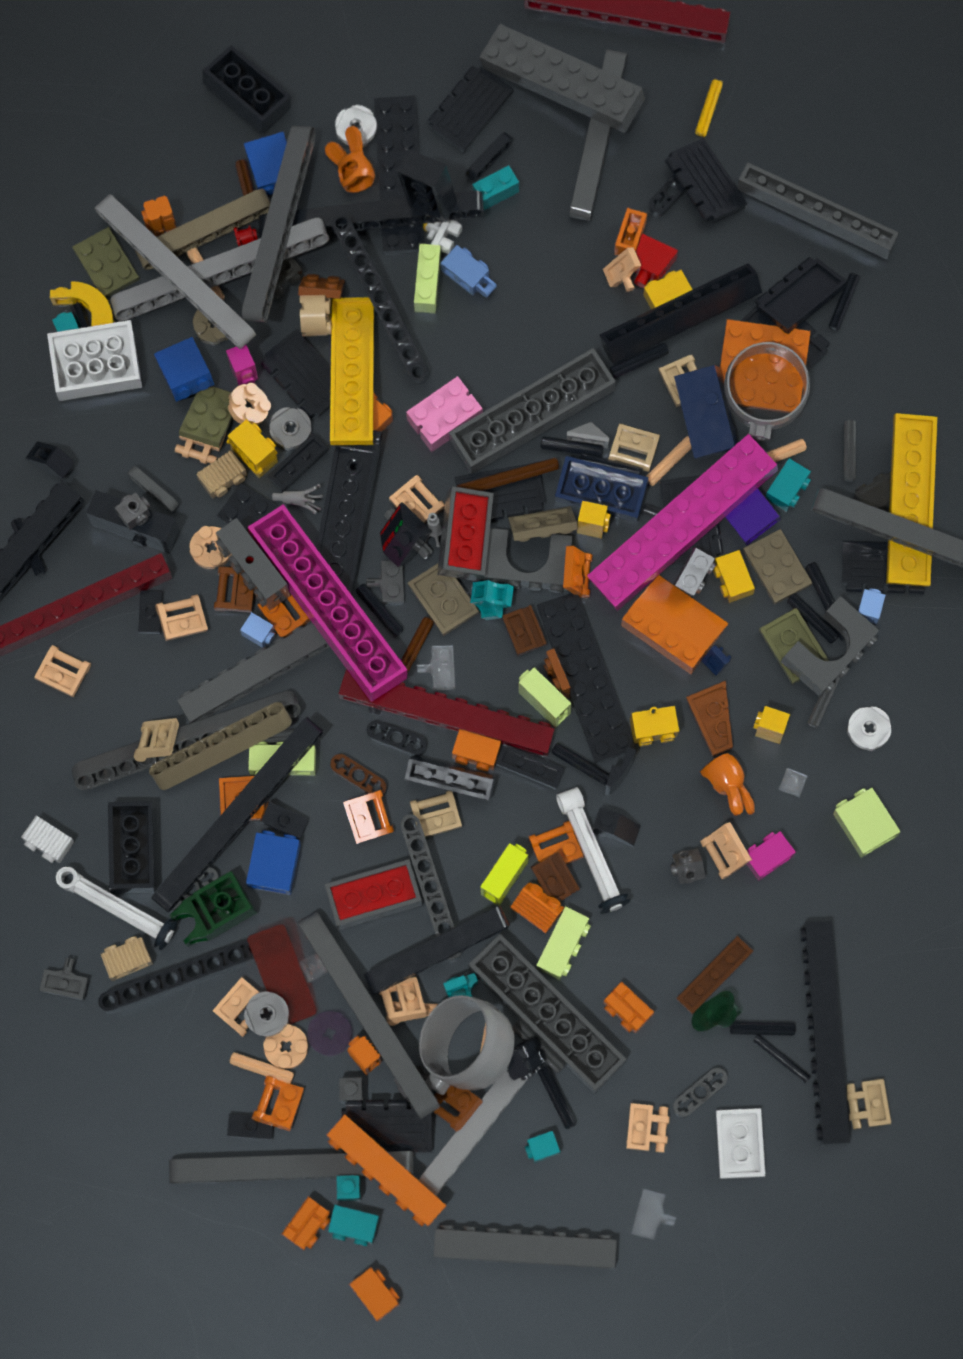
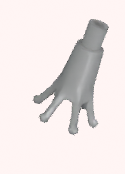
[272,484,323,514]
[425,513,443,548]

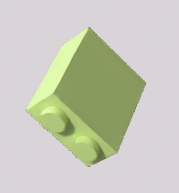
[519,668,571,728]
[833,788,900,858]

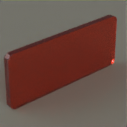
[248,924,317,1024]

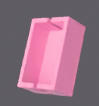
[406,376,483,452]

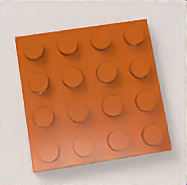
[720,319,811,413]

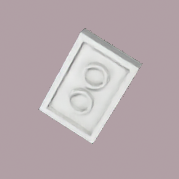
[716,1109,765,1179]

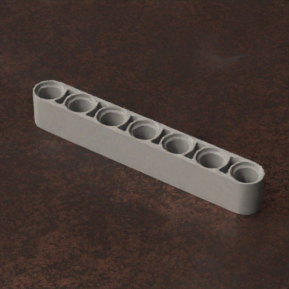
[419,1068,527,1196]

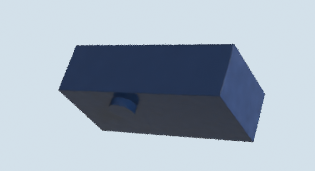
[674,365,738,460]
[555,456,649,522]

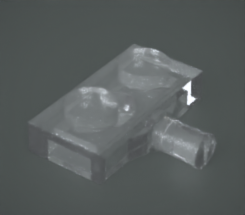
[417,646,455,690]
[632,1189,676,1240]

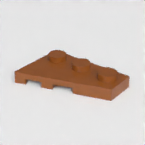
[686,681,733,757]

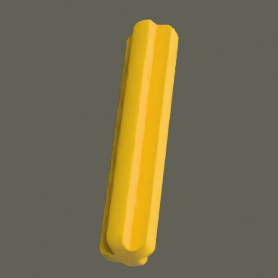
[695,79,723,137]

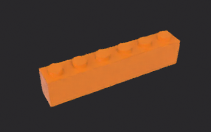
[327,1115,447,1226]

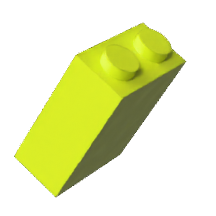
[480,843,528,906]

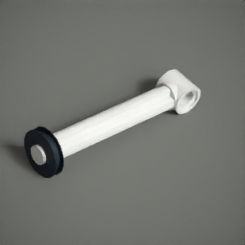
[556,787,631,914]
[56,867,177,950]

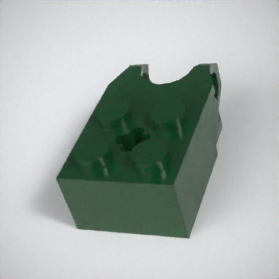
[170,871,257,947]

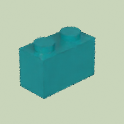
[473,166,519,210]
[766,458,811,512]
[328,1205,379,1247]

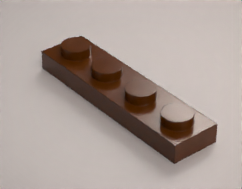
[676,936,753,1015]

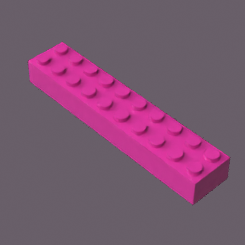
[587,434,778,612]
[248,505,407,702]

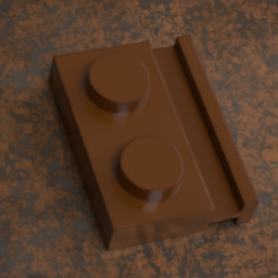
[502,605,547,656]
[531,851,580,902]

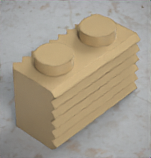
[196,450,247,499]
[100,936,153,981]

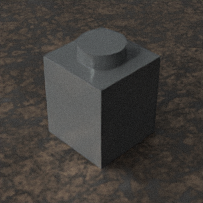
[339,1078,363,1104]

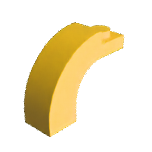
[50,281,115,326]

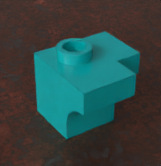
[470,580,514,620]
[443,973,478,998]

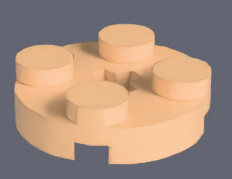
[228,383,271,425]
[190,526,229,570]
[263,1024,308,1069]

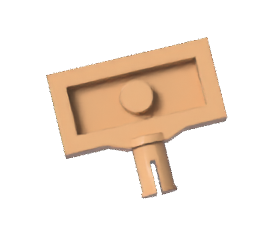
[603,248,641,292]

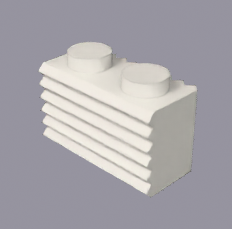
[21,816,74,864]

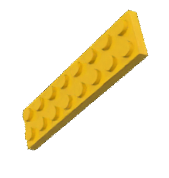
[330,297,374,445]
[886,413,937,587]

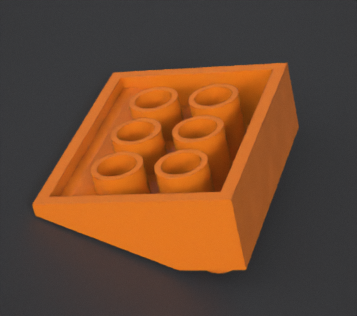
[621,575,729,674]

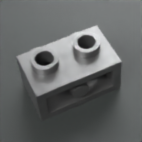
[673,547,716,596]

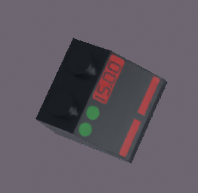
[380,502,432,567]

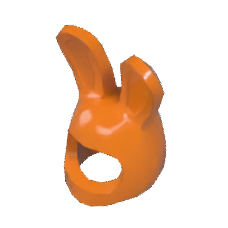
[325,126,375,193]
[700,753,755,816]

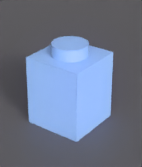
[858,588,885,625]
[240,613,276,648]

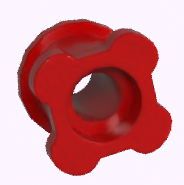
[234,226,258,247]

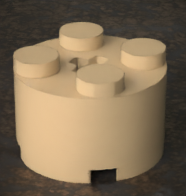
[300,295,332,337]

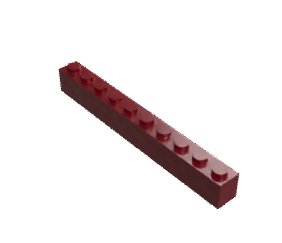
[524,0,730,43]
[0,553,173,657]
[338,670,555,757]

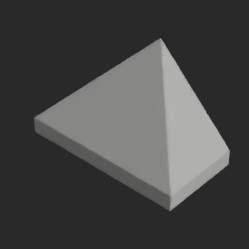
[566,422,609,449]

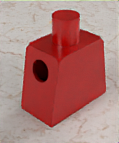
[634,234,678,288]

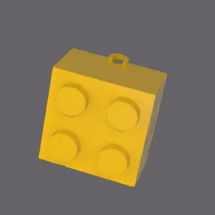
[226,419,278,478]
[629,706,679,747]

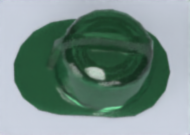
[691,991,741,1032]

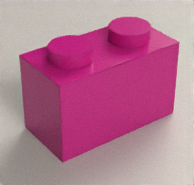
[226,345,258,386]
[746,831,796,881]

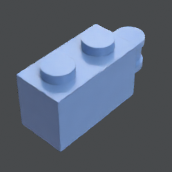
[441,245,497,298]

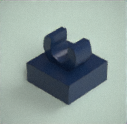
[701,645,731,676]

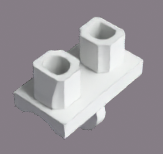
[425,220,462,254]

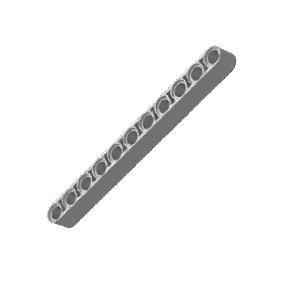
[94,194,256,349]
[110,218,329,321]

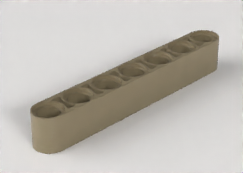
[135,189,271,270]
[149,702,292,790]

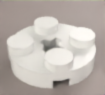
[335,105,377,147]
[847,707,891,751]

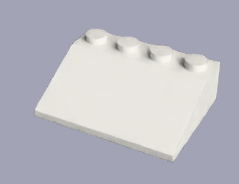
[47,320,143,401]

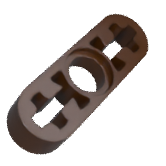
[330,754,387,797]

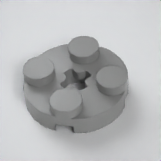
[269,407,312,451]
[244,992,289,1037]

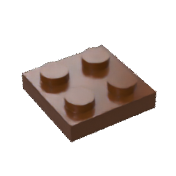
[298,274,345,299]
[543,649,571,699]

